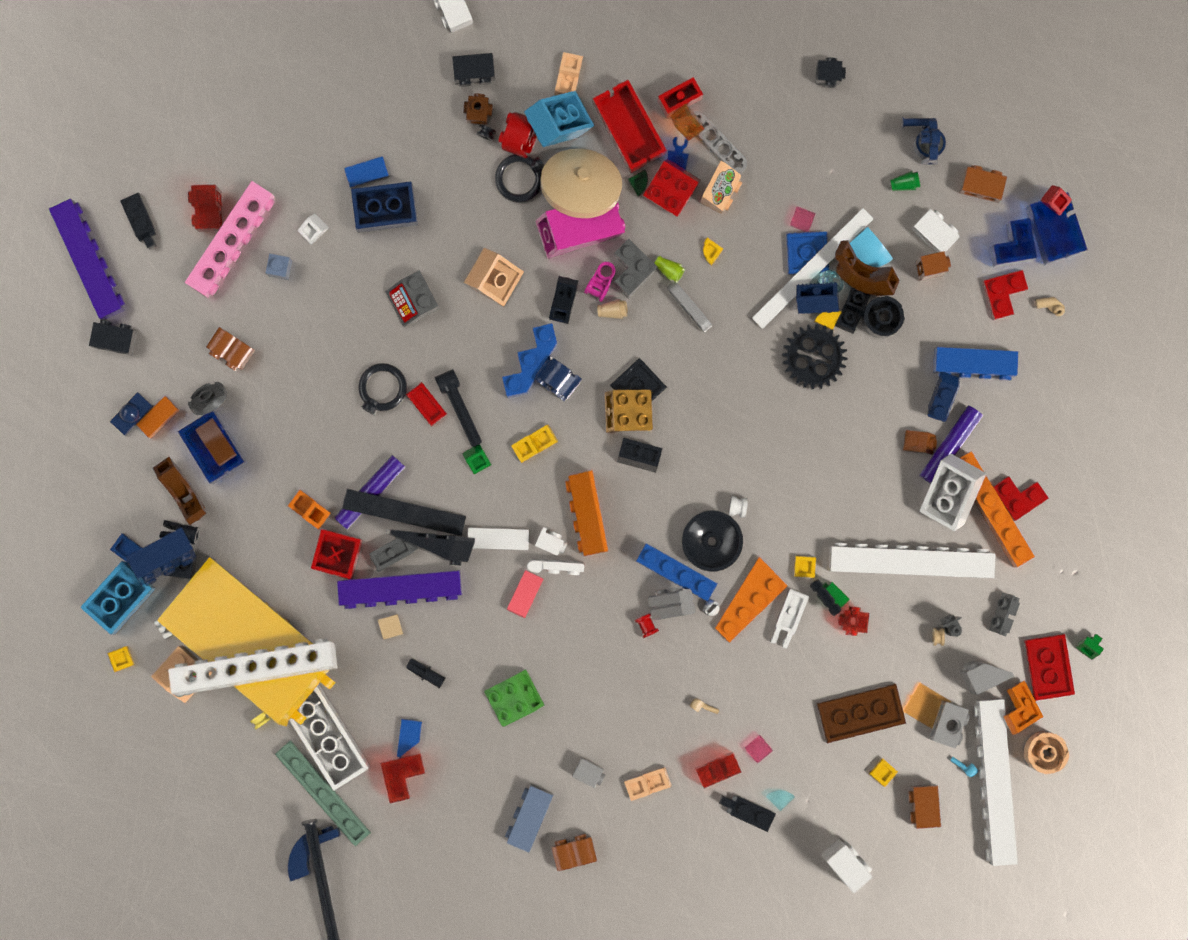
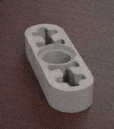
[667,281,712,333]

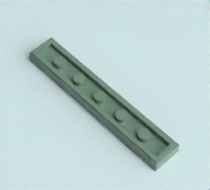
[275,740,371,846]

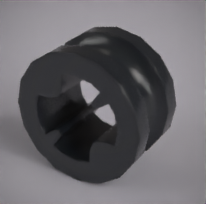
[476,125,497,141]

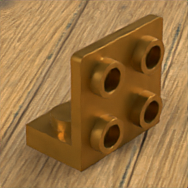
[605,390,653,433]

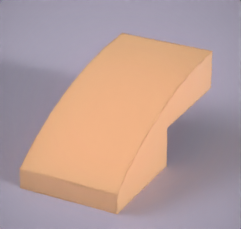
[554,52,583,95]
[624,767,672,801]

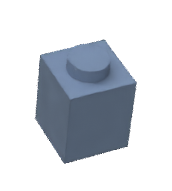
[266,253,292,280]

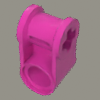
[584,262,616,302]

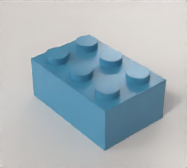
[524,91,594,147]
[80,561,156,635]

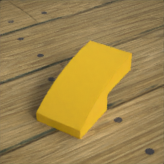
[511,424,559,463]

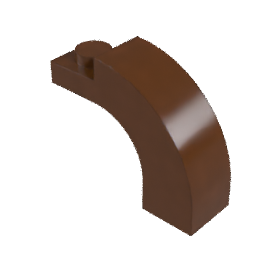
[835,240,900,296]
[153,457,207,525]

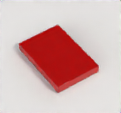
[1024,634,1075,701]

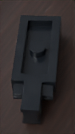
[120,193,156,250]
[719,795,776,832]

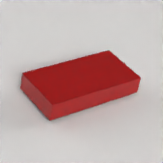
[406,382,447,427]

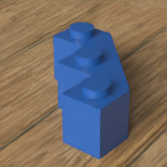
[502,323,557,398]

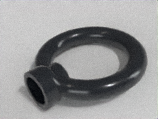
[495,154,544,203]
[358,363,407,416]

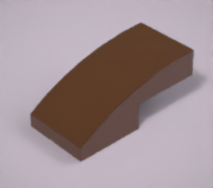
[196,418,237,466]

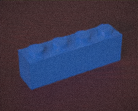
[933,347,1018,381]
[636,543,718,601]

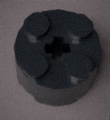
[862,296,905,339]

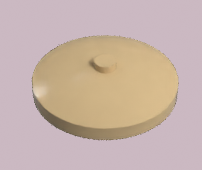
[540,148,622,218]

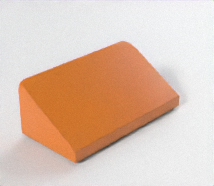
[136,396,180,439]

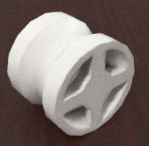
[729,496,748,518]

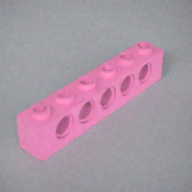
[185,181,275,298]

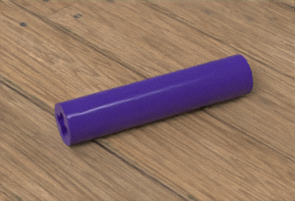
[919,405,983,484]
[334,455,405,529]

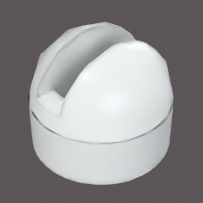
[703,600,720,616]

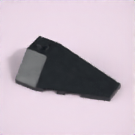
[386,529,475,566]

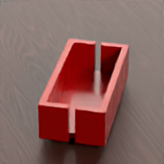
[592,80,667,173]

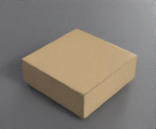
[378,614,403,640]

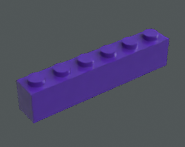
[49,198,125,320]
[337,571,462,609]

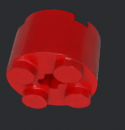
[498,112,537,158]

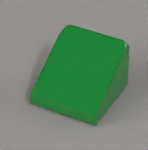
[462,444,491,475]

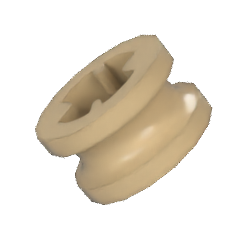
[932,628,945,646]

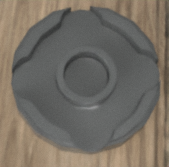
[188,382,227,415]

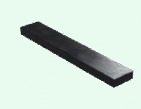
[342,488,466,536]

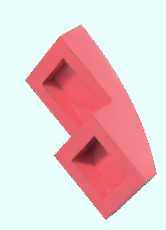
[507,570,544,618]

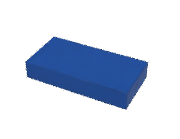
[344,156,389,188]
[110,533,142,564]

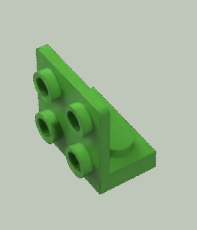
[485,669,545,727]

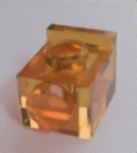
[670,104,705,141]

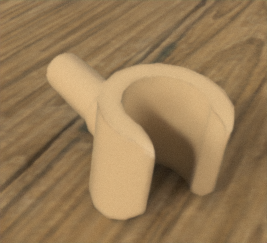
[689,698,719,714]

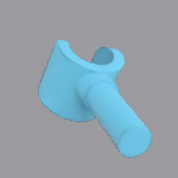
[950,757,979,777]

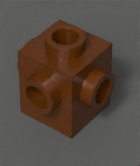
[463,93,493,125]

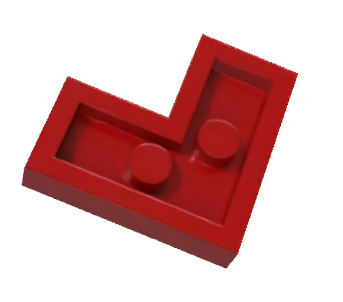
[983,270,1028,320]
[993,476,1049,521]

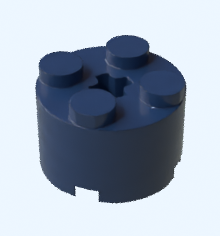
[534,356,583,402]

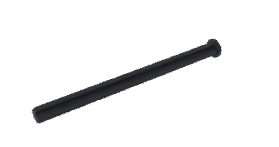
[301,819,339,940]

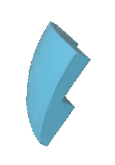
[850,227,893,267]

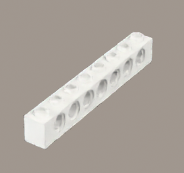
[168,639,338,696]

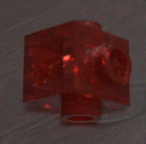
[838,606,870,636]

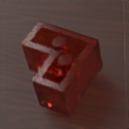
[188,184,222,232]
[380,752,427,803]

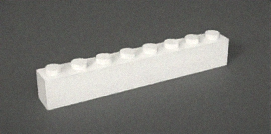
[829,543,995,578]
[974,699,1018,866]

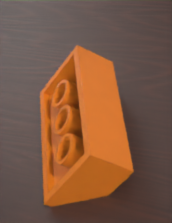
[565,470,608,556]

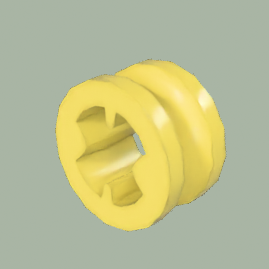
[250,712,271,730]

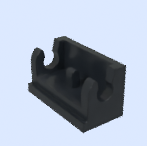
[617,437,663,473]

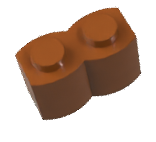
[206,327,255,371]
[551,833,597,872]

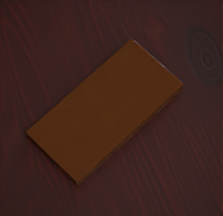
[817,684,906,743]

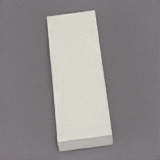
[468,528,529,550]

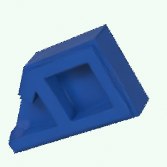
[397,719,422,757]

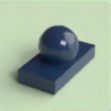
[110,392,153,436]

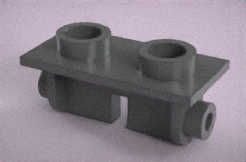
[989,593,1020,637]
[937,615,962,637]

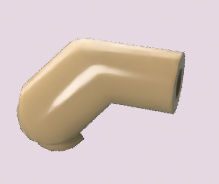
[1035,297,1065,316]

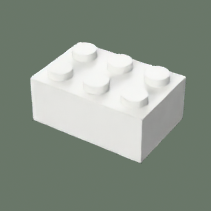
[919,454,986,531]
[821,839,873,893]

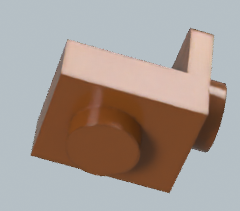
[903,430,937,455]

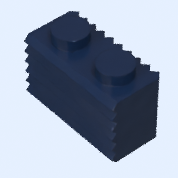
[796,282,839,314]
[927,372,960,422]

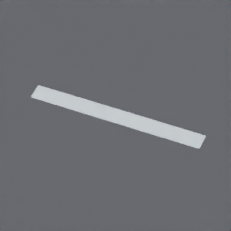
[752,208,873,328]

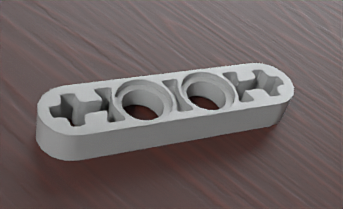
[686,111,747,173]

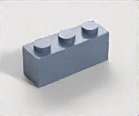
[505,784,553,852]

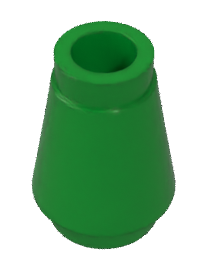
[890,171,921,191]

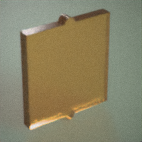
[903,683,951,729]

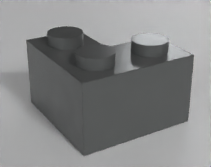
[614,239,658,298]

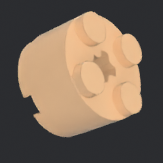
[1024,731,1069,774]

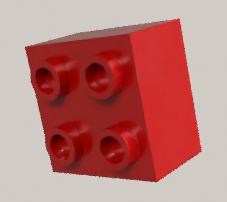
[643,159,701,217]
[311,529,363,579]

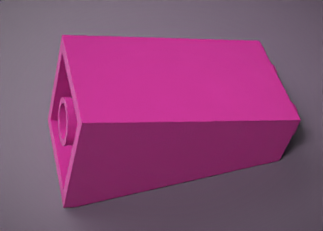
[536,202,625,259]

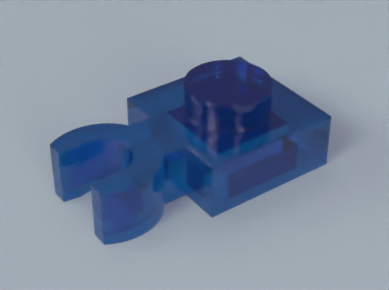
[667,137,689,170]

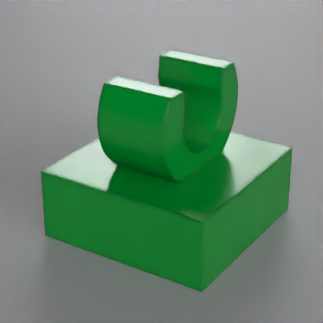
[1076,634,1104,660]

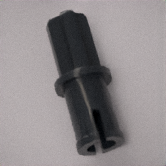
[406,658,446,689]

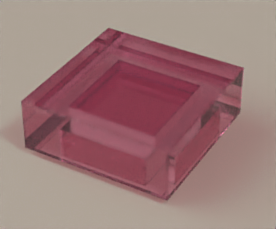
[789,206,816,233]
[744,735,773,764]

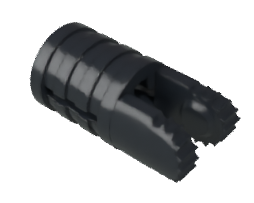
[159,520,200,545]

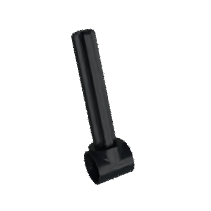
[434,369,482,447]

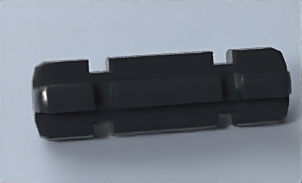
[810,579,842,616]

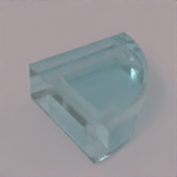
[766,790,795,811]

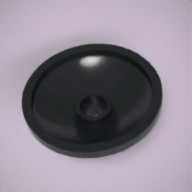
[682,510,743,572]

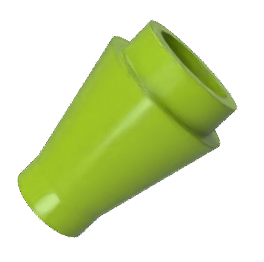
[654,256,685,282]

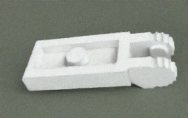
[527,559,585,575]
[770,589,809,649]

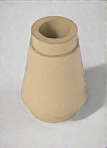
[597,299,628,319]

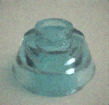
[816,270,843,293]

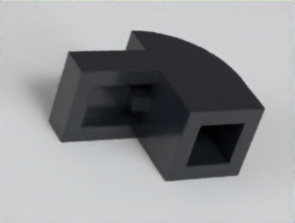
[549,276,579,324]

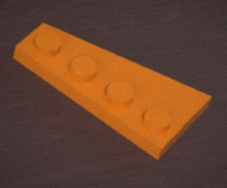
[715,557,787,643]

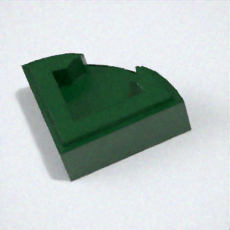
[628,169,648,197]

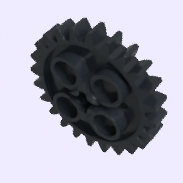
[781,324,848,390]

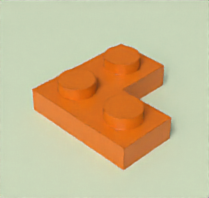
[1003,680,1043,735]

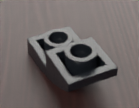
[835,287,871,334]

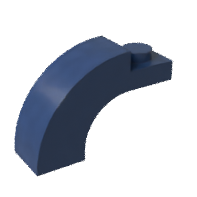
[288,825,342,882]

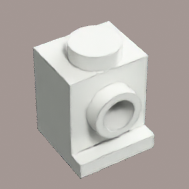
[535,527,568,556]

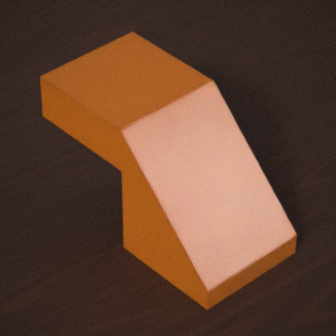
[288,490,331,530]

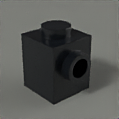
[816,57,846,88]

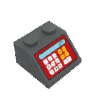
[385,270,440,327]

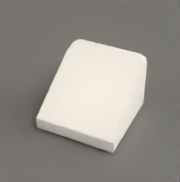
[297,214,328,245]

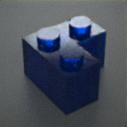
[990,218,1037,268]

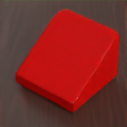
[1040,185,1072,215]

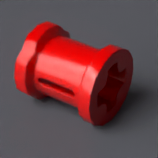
[634,613,659,639]

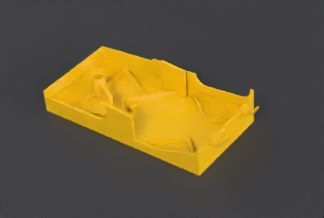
[157,557,336,726]

